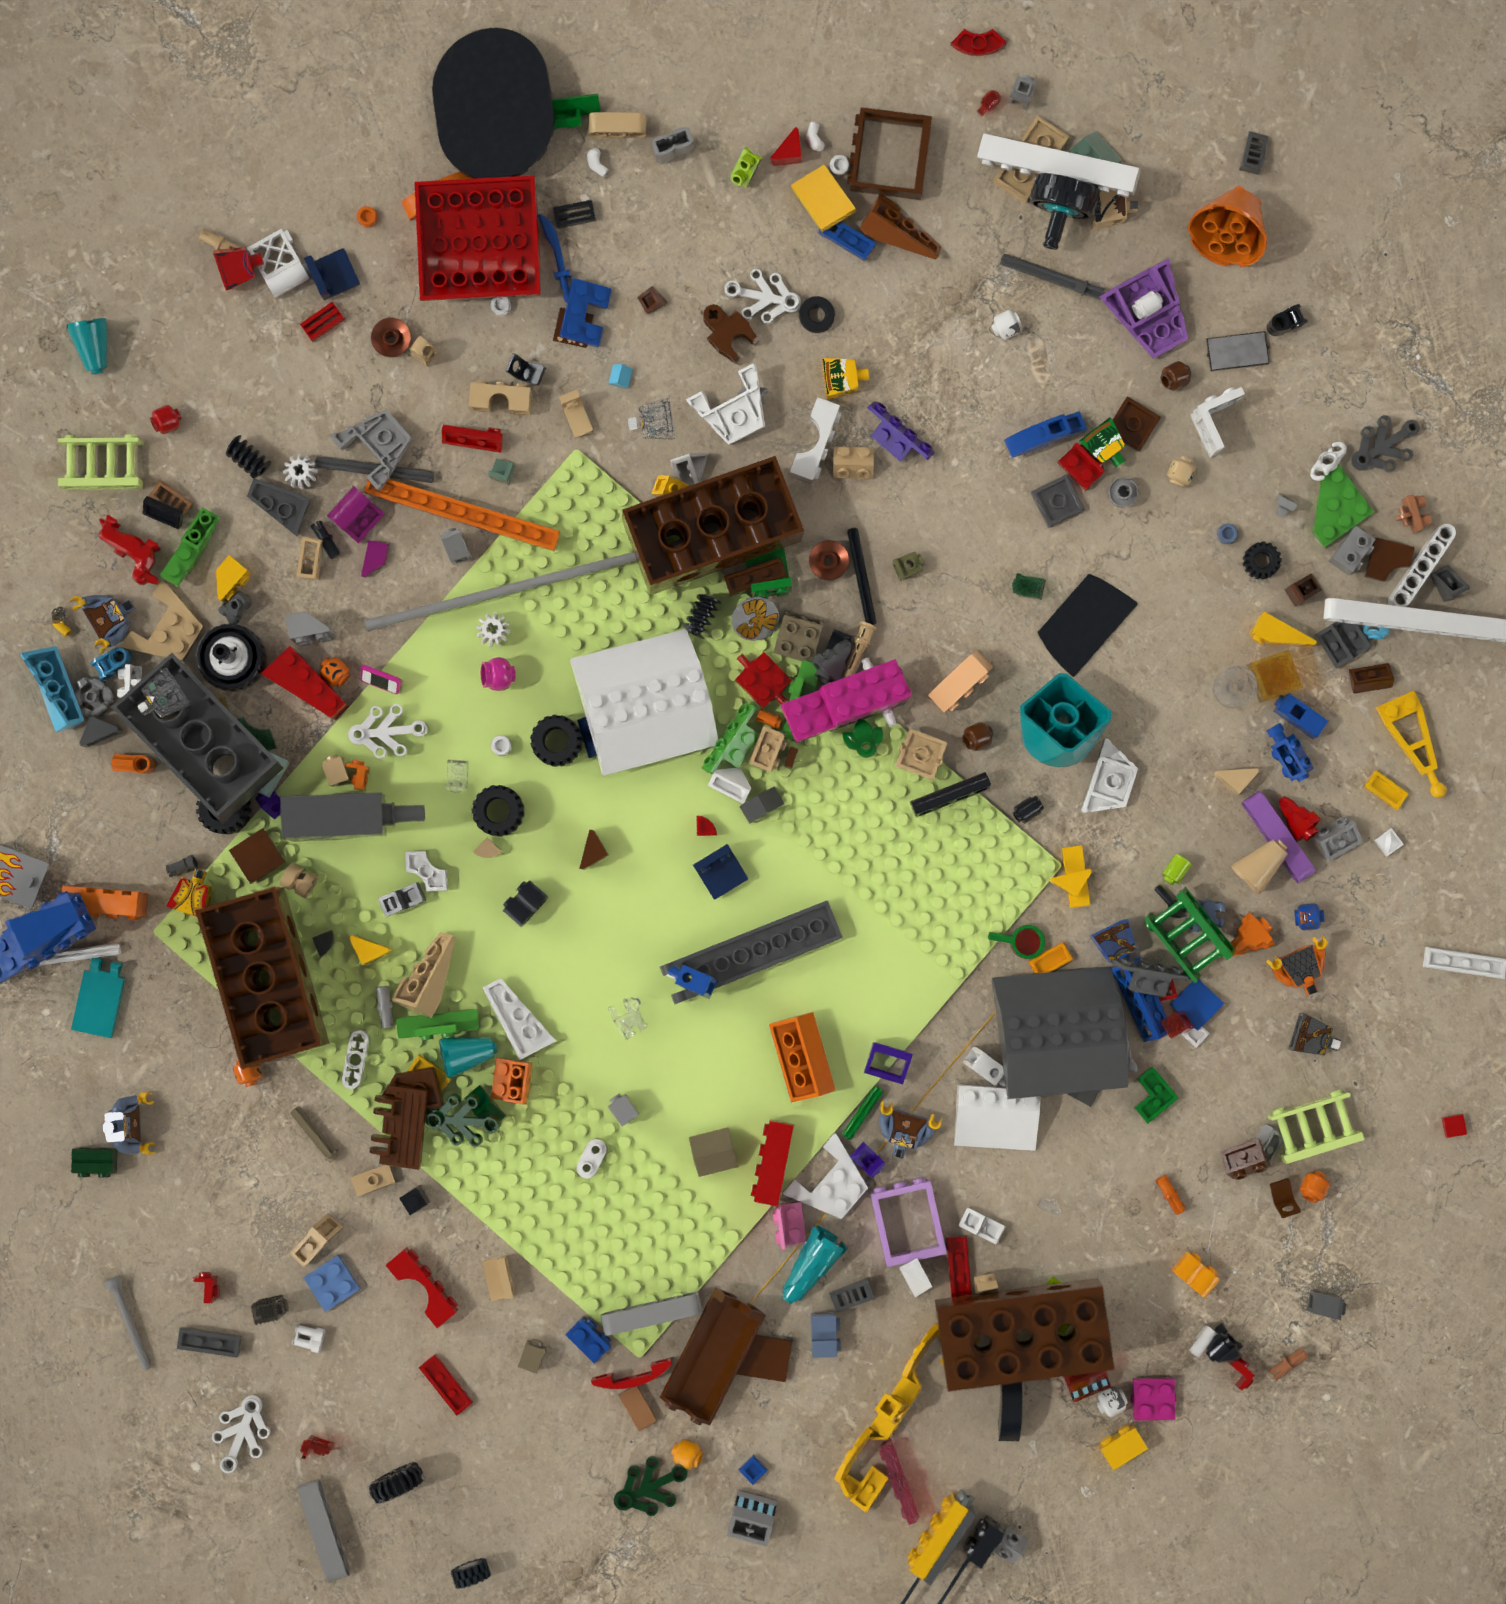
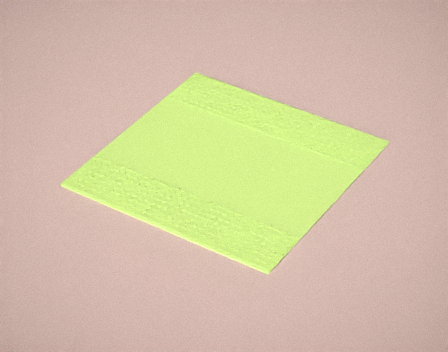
[154,449,1061,1358]

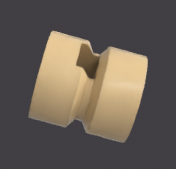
[280,862,318,899]

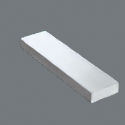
[1423,947,1506,979]

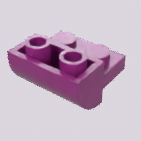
[326,486,385,544]

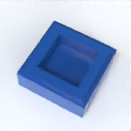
[739,1454,768,1485]

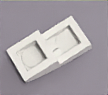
[958,1207,1006,1245]

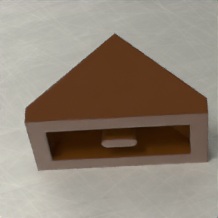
[1284,574,1322,606]
[579,829,609,870]

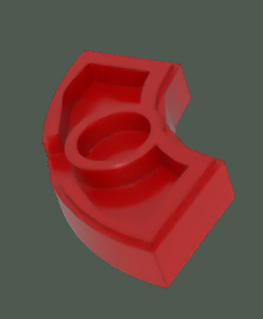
[950,28,1007,56]

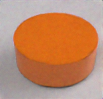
[357,206,378,228]

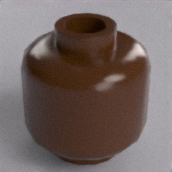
[1160,361,1191,391]
[962,722,994,751]

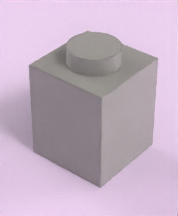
[608,1093,640,1126]

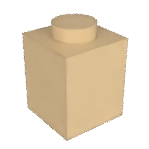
[322,755,352,787]

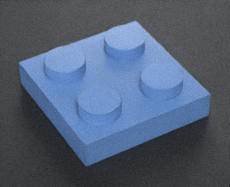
[303,1255,361,1312]

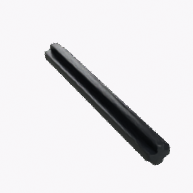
[847,528,877,625]

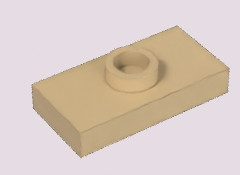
[350,1165,396,1196]

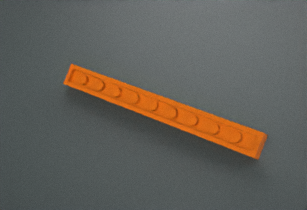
[364,479,560,552]

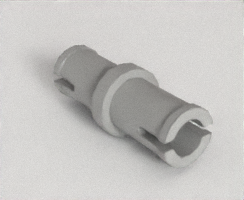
[375,986,395,1028]

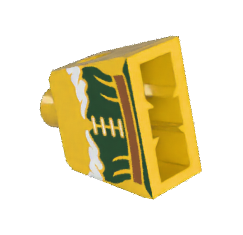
[822,358,869,400]

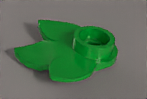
[843,720,883,758]

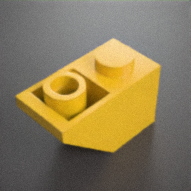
[216,555,251,602]

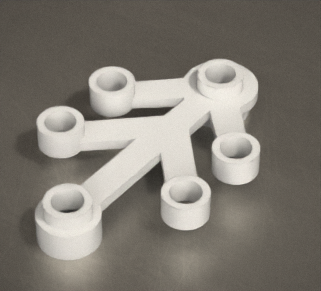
[724,269,801,325]
[348,704,428,759]
[212,1395,271,1473]

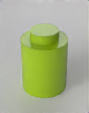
[1162,854,1192,886]

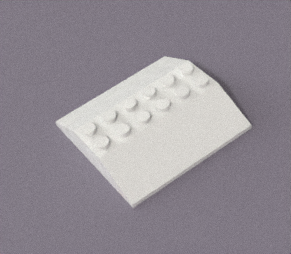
[570,629,718,776]

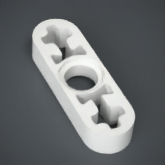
[342,1030,369,1089]

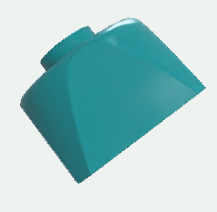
[1020,673,1112,767]

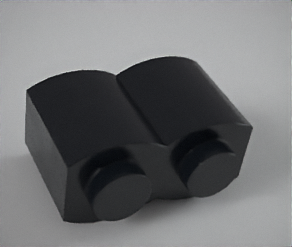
[503,880,549,927]

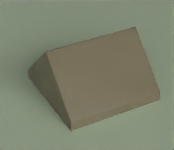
[689,1127,738,1177]

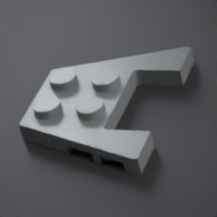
[330,410,413,492]

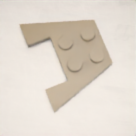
[121,579,205,662]

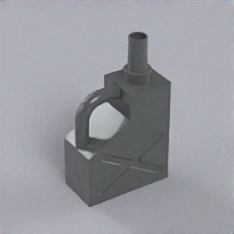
[280,793,425,842]

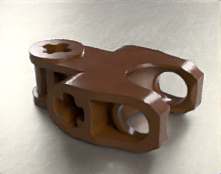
[703,304,759,364]

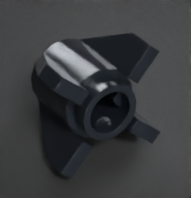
[1206,1323,1243,1363]

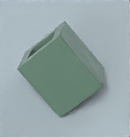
[488,458,516,485]

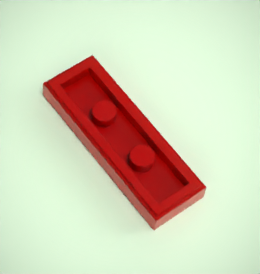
[946,1236,972,1297]
[419,1354,473,1416]

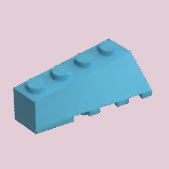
[20,646,84,732]

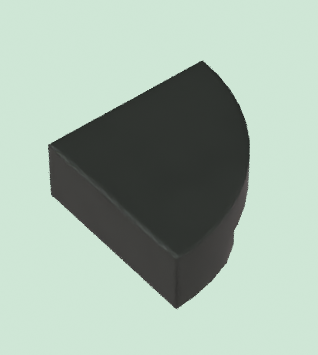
[313,930,334,957]

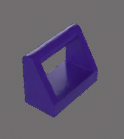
[864,1042,913,1085]

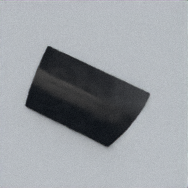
[1038,574,1138,677]

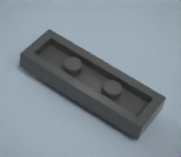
[177,1327,242,1358]

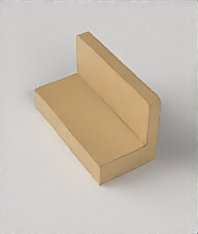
[482,1255,515,1301]

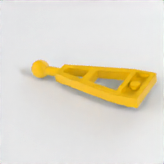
[1376,690,1447,798]

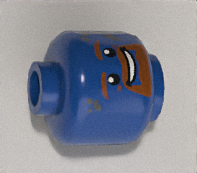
[1294,903,1325,931]

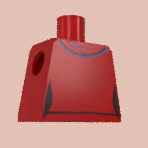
[213,247,264,291]

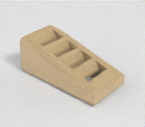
[296,537,323,580]

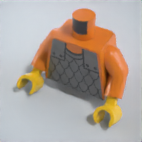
[1266,935,1328,996]

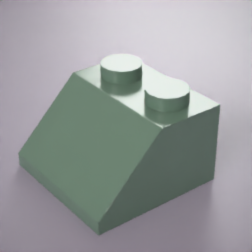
[1069,131,1122,164]

